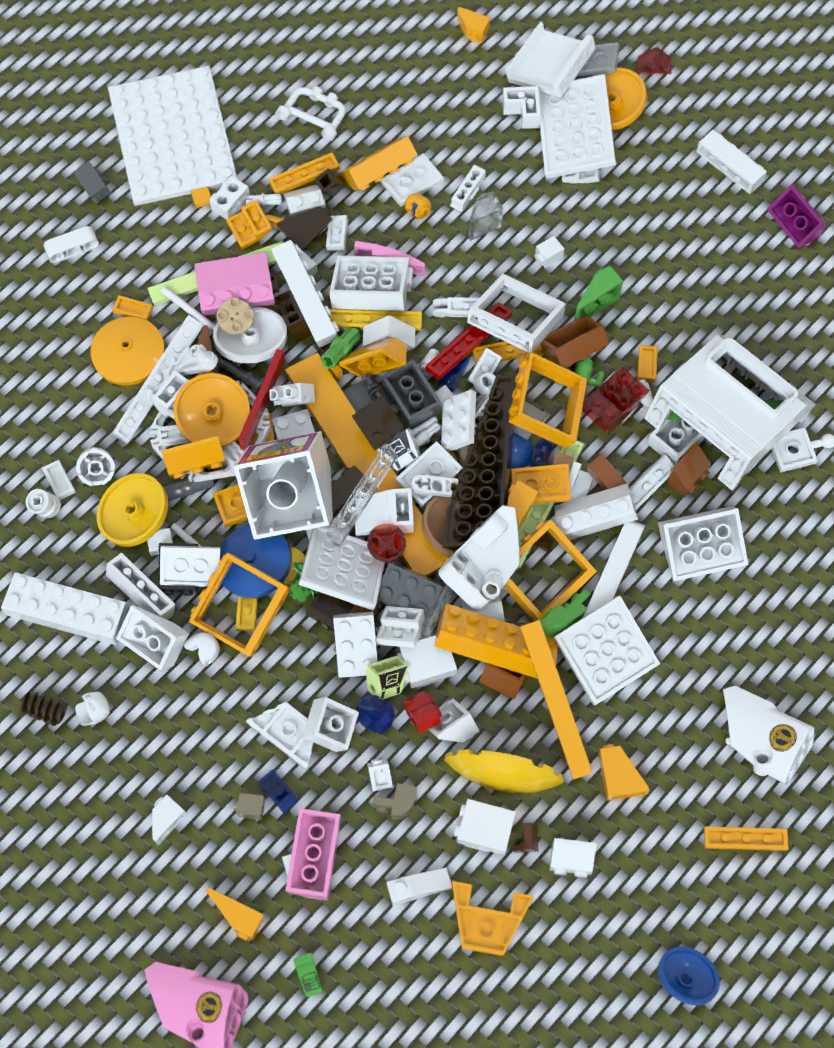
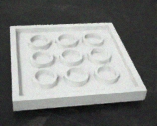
[298,526,388,610]
[553,596,660,705]

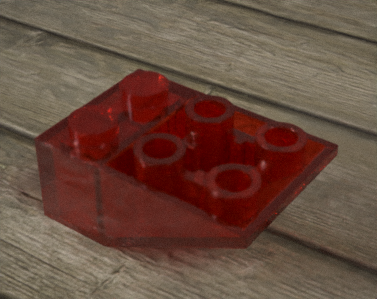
[582,366,650,435]

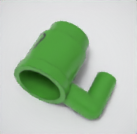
[574,358,605,388]

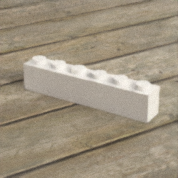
[271,240,339,348]

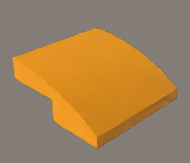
[226,200,272,250]

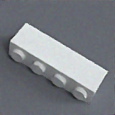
[697,130,767,194]
[106,553,175,620]

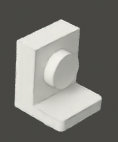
[367,758,393,791]

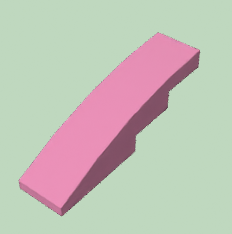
[354,241,425,276]

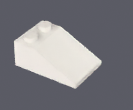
[116,605,189,670]

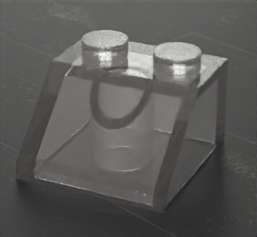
[468,191,503,241]

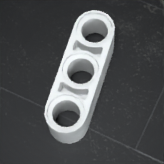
[44,226,99,263]

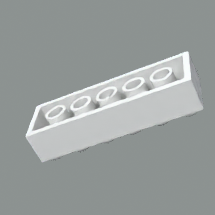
[1,572,129,645]

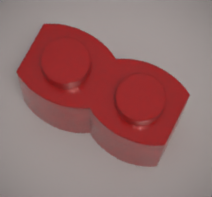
[402,691,442,734]

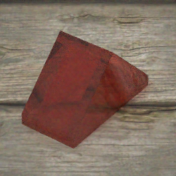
[637,47,672,74]

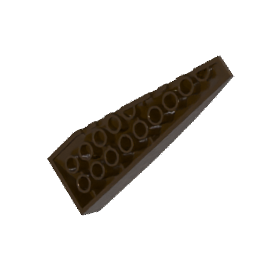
[443,375,515,550]

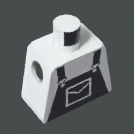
[377,428,421,471]

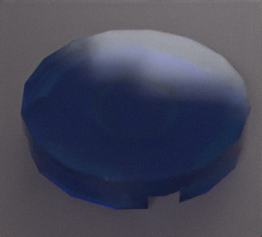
[356,695,395,733]

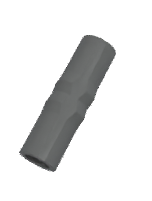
[163,471,214,502]

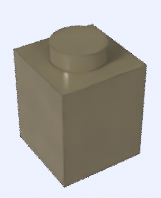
[234,793,265,820]

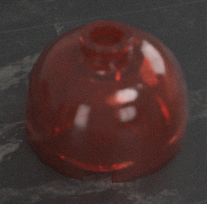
[367,524,406,563]

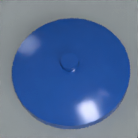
[220,524,292,599]

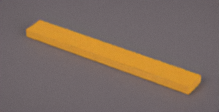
[520,620,593,780]

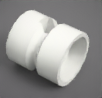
[26,489,61,518]

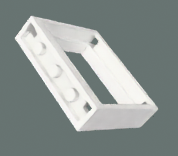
[467,274,566,353]

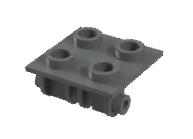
[343,373,392,412]

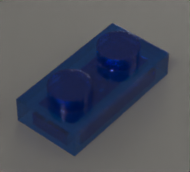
[438,357,470,392]

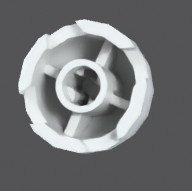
[76,447,115,486]

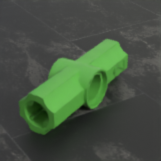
[321,327,361,369]

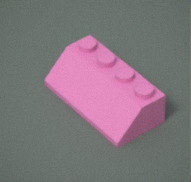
[286,808,341,901]

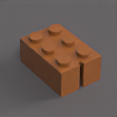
[540,315,609,369]

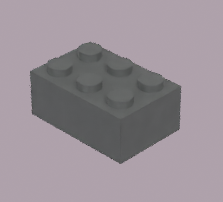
[381,359,442,429]
[377,562,446,622]

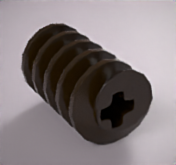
[21,691,67,726]

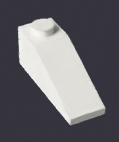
[387,868,452,906]

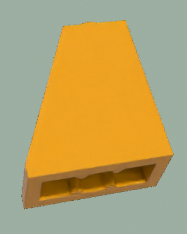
[598,744,649,801]

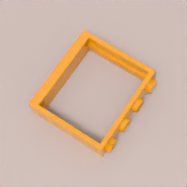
[509,352,587,449]
[504,519,597,621]
[189,553,290,657]

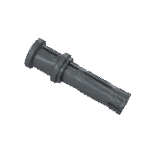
[217,355,263,394]

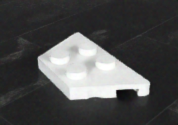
[246,702,314,770]

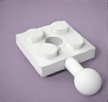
[771,428,834,473]

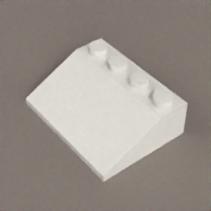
[330,256,409,311]
[658,506,748,581]

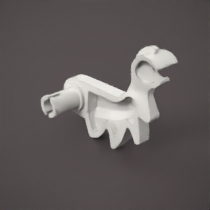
[149,344,218,397]

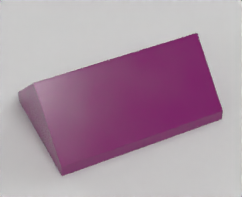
[767,184,826,249]

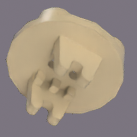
[216,298,254,335]

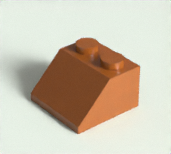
[667,443,711,498]
[479,663,527,700]

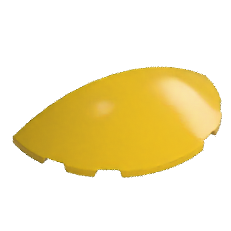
[444,750,564,793]

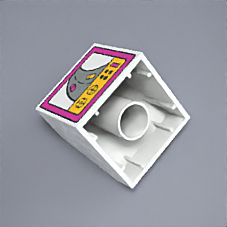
[234,431,333,539]

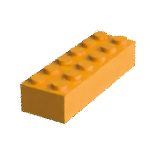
[434,603,558,679]

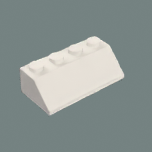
[555,483,638,540]

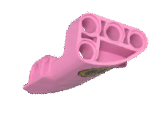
[144,962,248,1048]

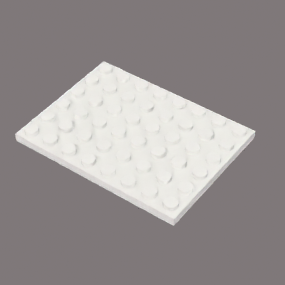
[108,66,237,206]

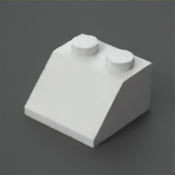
[283,185,326,217]
[549,838,596,878]

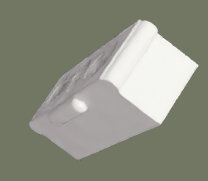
[450,165,486,212]

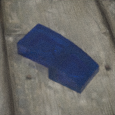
[257,769,299,813]

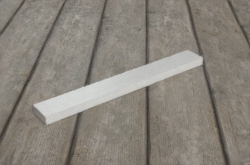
[111,315,204,444]

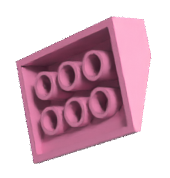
[194,252,275,316]

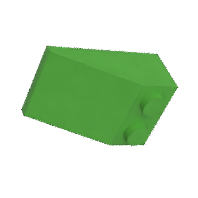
[574,265,623,321]

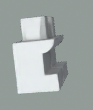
[269,383,315,407]

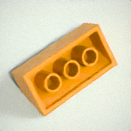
[339,136,418,191]

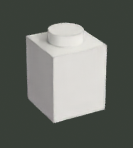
[535,236,564,268]

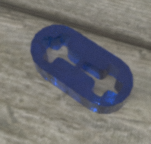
[529,438,554,467]

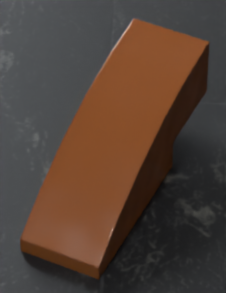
[587,454,630,491]

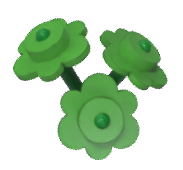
[287,562,318,602]

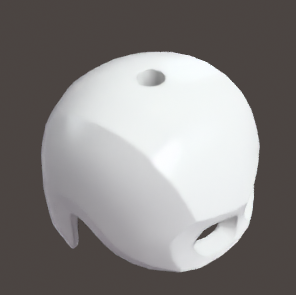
[184,632,220,666]
[75,692,109,726]

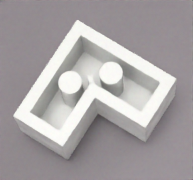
[502,86,541,129]
[363,315,415,352]

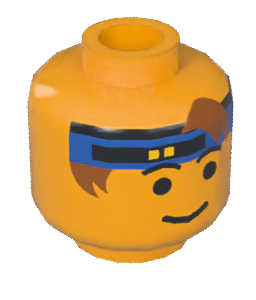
[405,193,431,220]

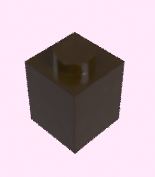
[314,168,346,196]

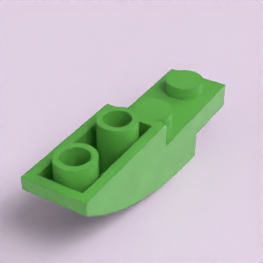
[539,589,591,637]

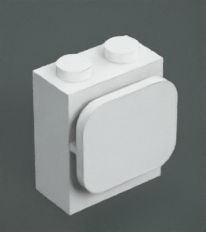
[397,635,457,688]
[454,799,515,855]

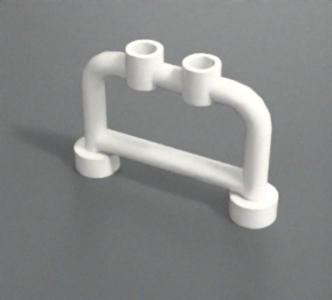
[275,86,346,141]

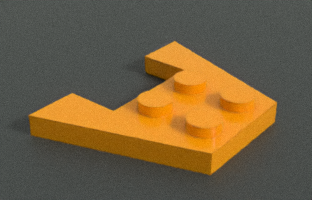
[452,881,534,956]

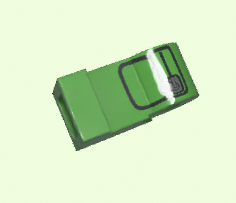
[293,953,322,998]

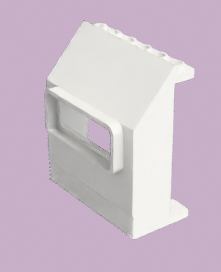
[644,335,816,491]

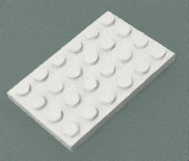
[539,74,616,179]

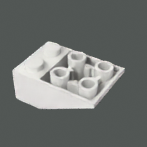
[354,488,414,536]

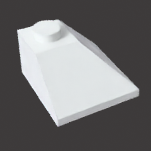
[429,698,479,743]

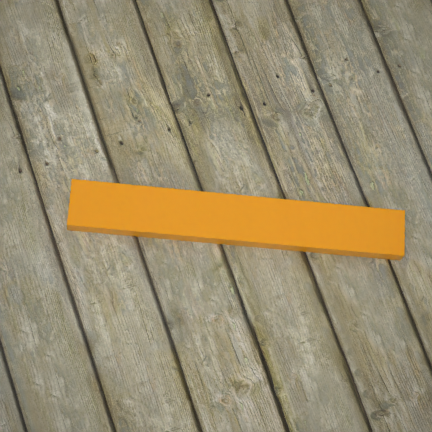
[285,353,448,577]

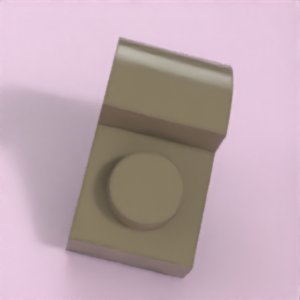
[372,783,417,820]

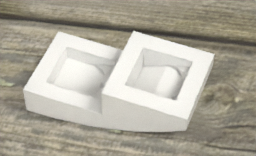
[562,169,600,183]

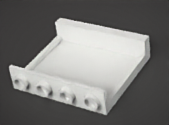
[505,22,596,98]

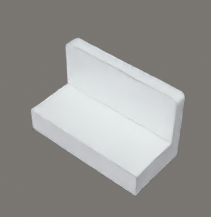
[563,462,593,503]

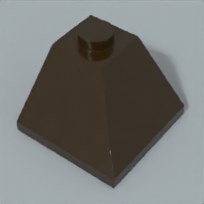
[352,395,404,451]

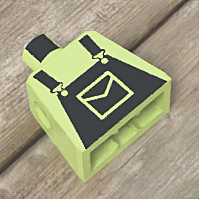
[366,656,409,705]

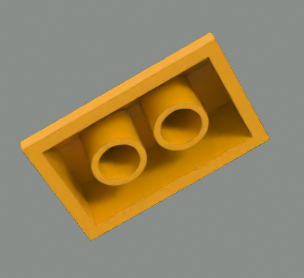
[339,338,407,379]
[161,436,226,479]

